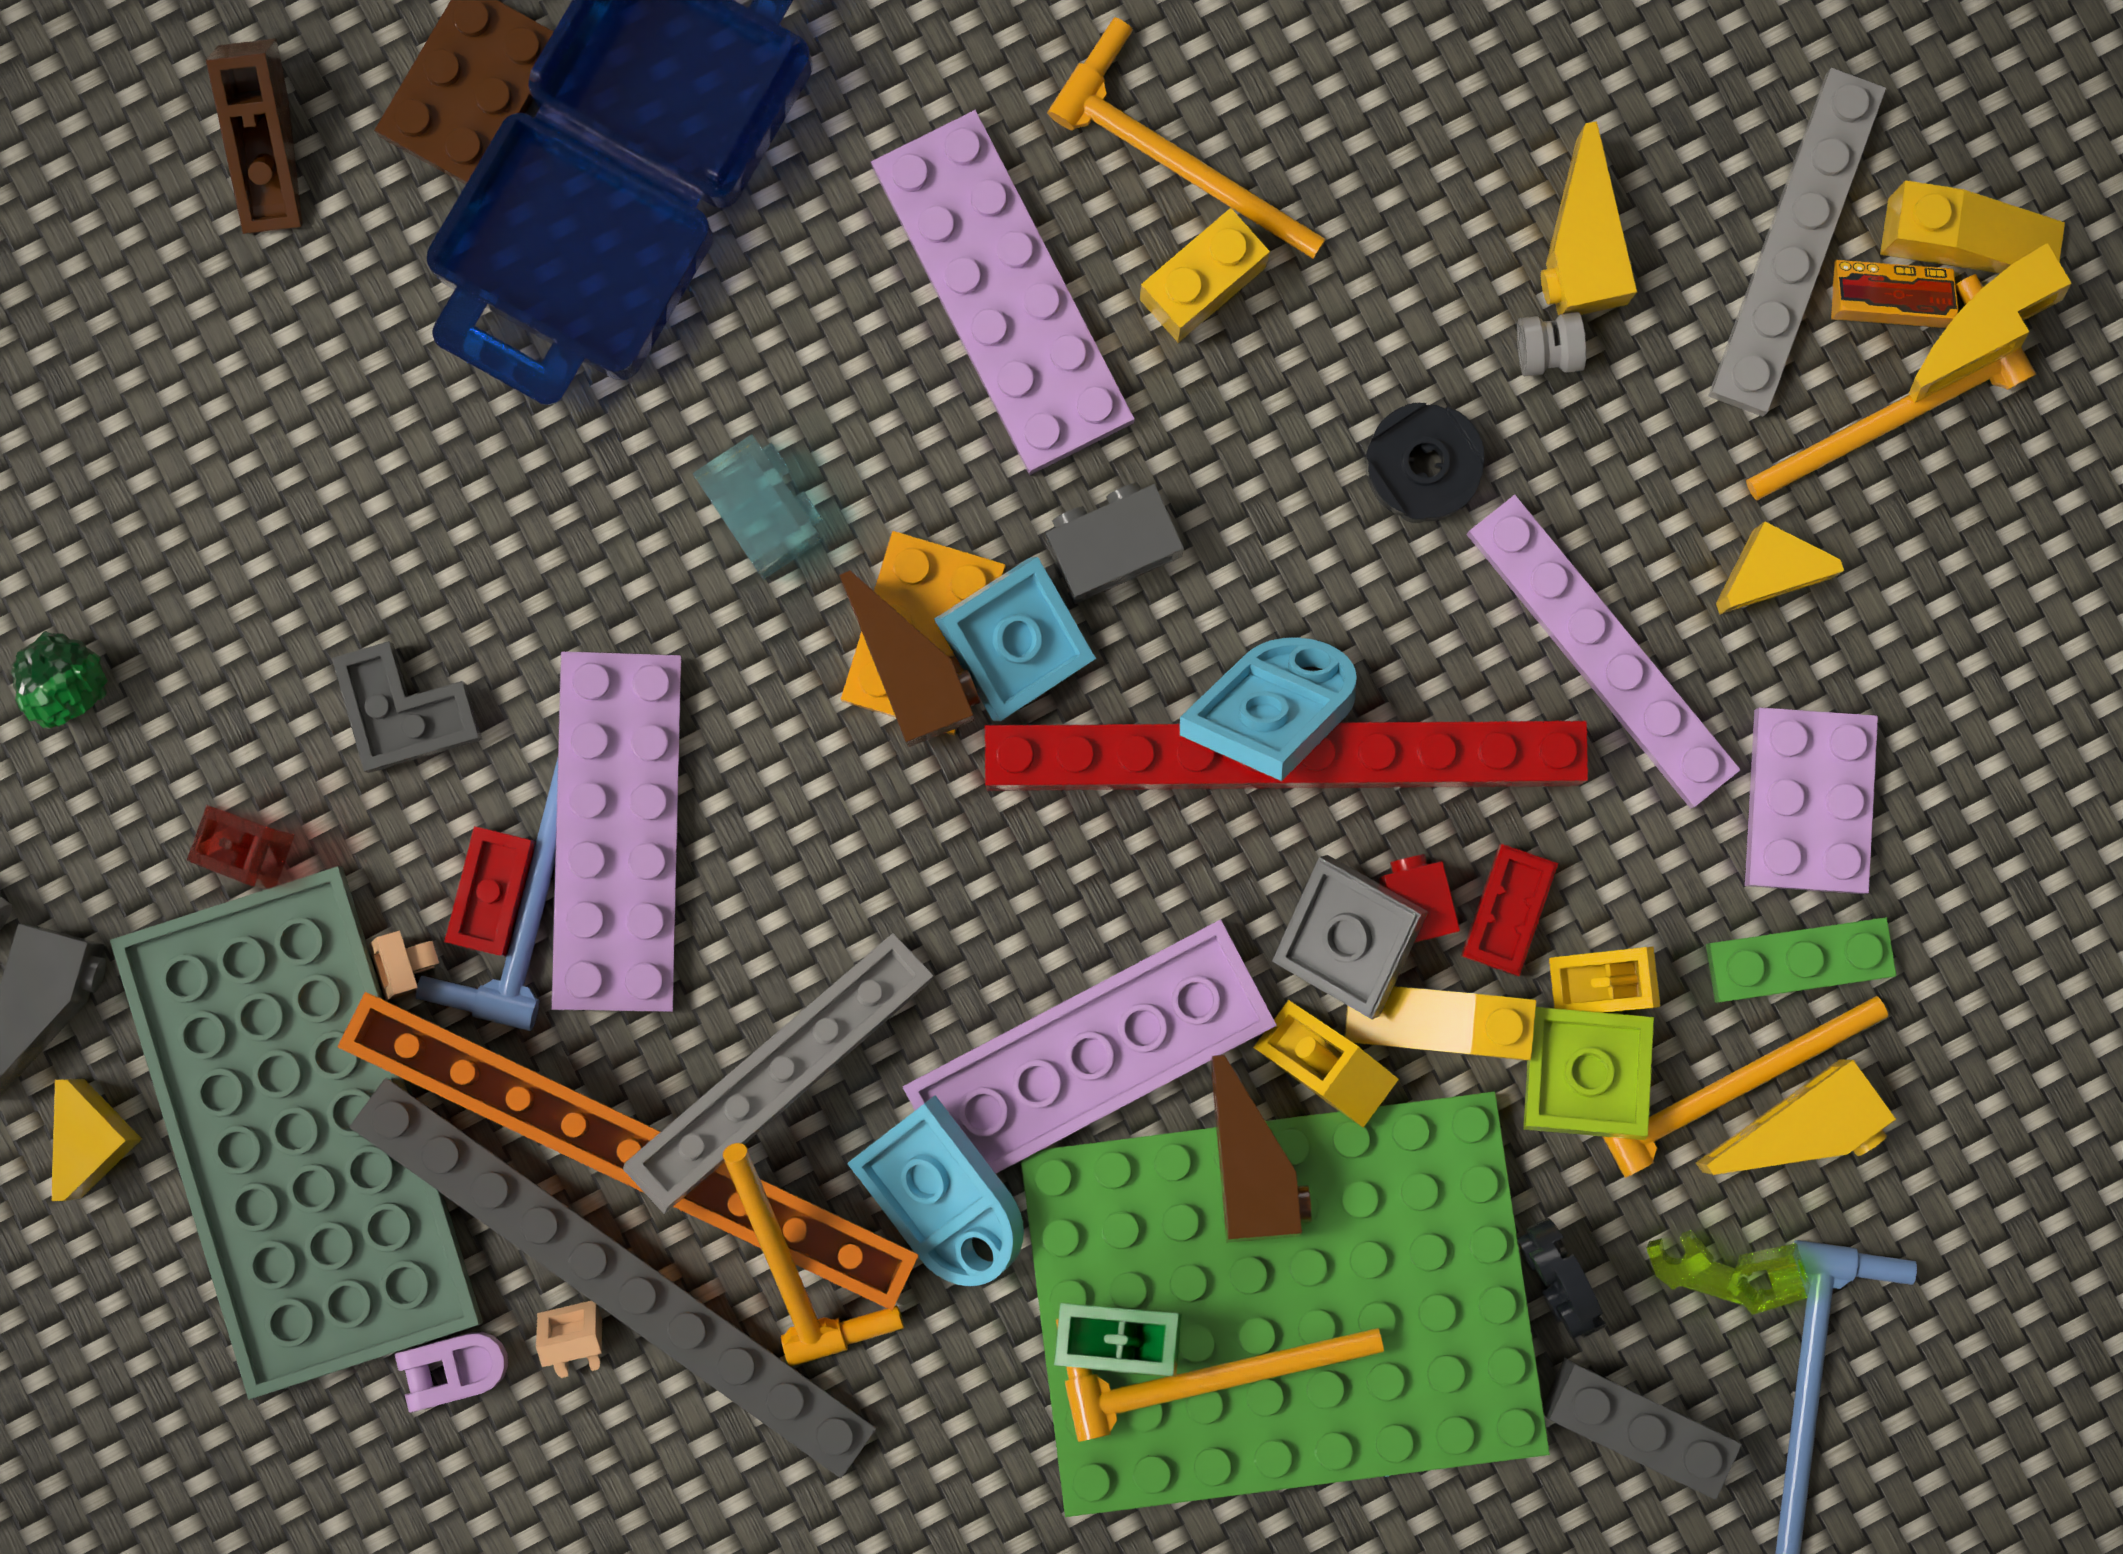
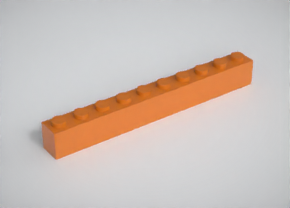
[337,992,918,1311]

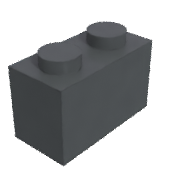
[1046,482,1184,604]

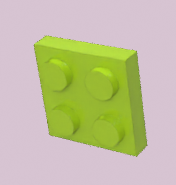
[1523,1007,1654,1140]

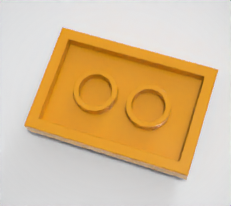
[841,531,1006,736]

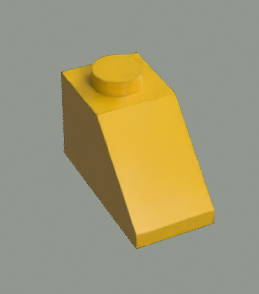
[1253,1000,1399,1127]

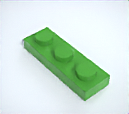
[1706,917,1896,1003]

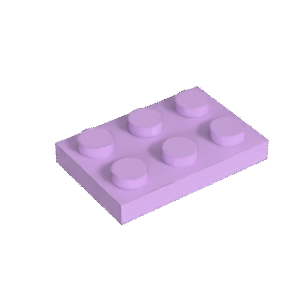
[1745,708,1878,894]

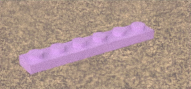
[1466,495,1740,809]

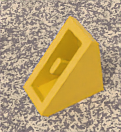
[1716,521,1844,614]
[1549,946,1660,1013]
[51,1079,142,1201]

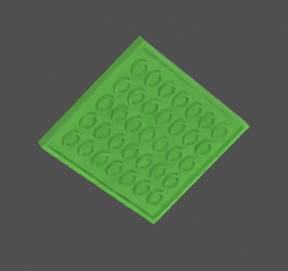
[1021,1092,1550,1517]

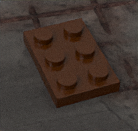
[374,0,566,192]

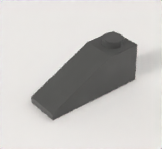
[0,924,106,1097]

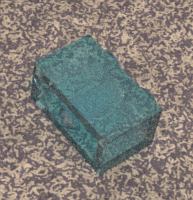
[692,434,823,580]

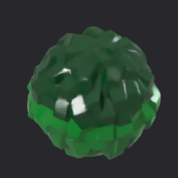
[10,631,108,729]

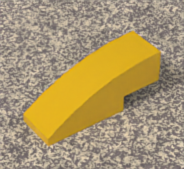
[1909,243,2072,403]

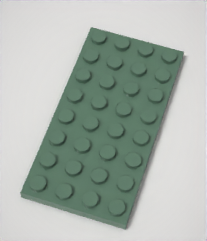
[110,866,483,1400]

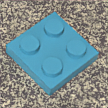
[934,557,1096,721]

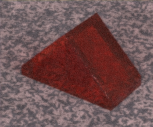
[186,805,295,889]

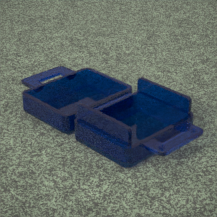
[427,0,813,405]

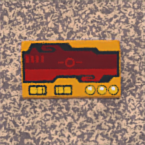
[1831,260,1958,328]

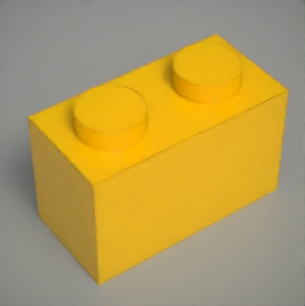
[1140,208,1270,343]

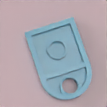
[1180,638,1357,781]
[847,1095,1024,1286]

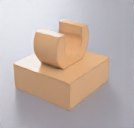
[369,930,439,1001]
[536,1300,602,1378]

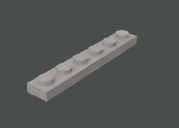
[1708,68,1886,417]
[623,933,933,1214]

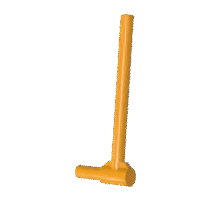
[1047,17,1326,259]
[1746,274,2036,501]
[1603,996,1888,1178]
[723,1143,904,1367]
[1056,1319,1384,1442]

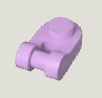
[394,1332,508,1412]

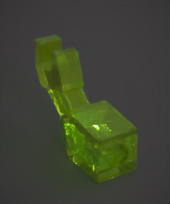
[1646,1230,1811,1315]

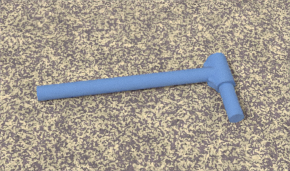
[416,758,558,1031]
[1775,1240,1917,1554]

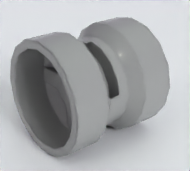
[1517,312,1586,376]

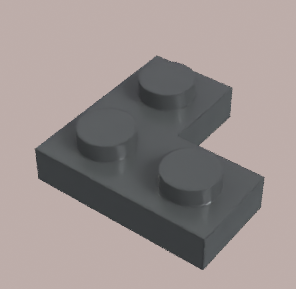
[332,641,482,773]

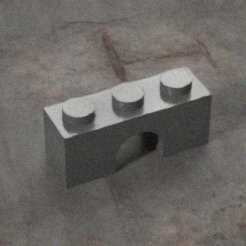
[1542,1357,1742,1500]

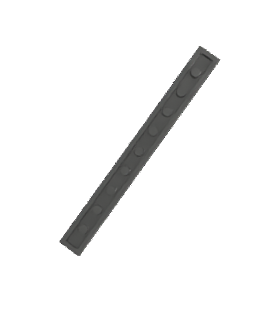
[349,1077,876,1478]

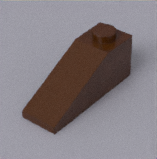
[206,38,303,234]
[839,570,981,747]
[1211,1055,1312,1243]

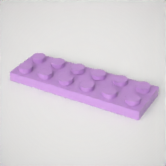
[871,110,1134,475]
[551,652,681,1012]
[902,919,1277,1174]

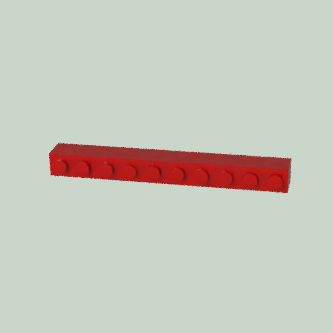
[985,721,1588,791]

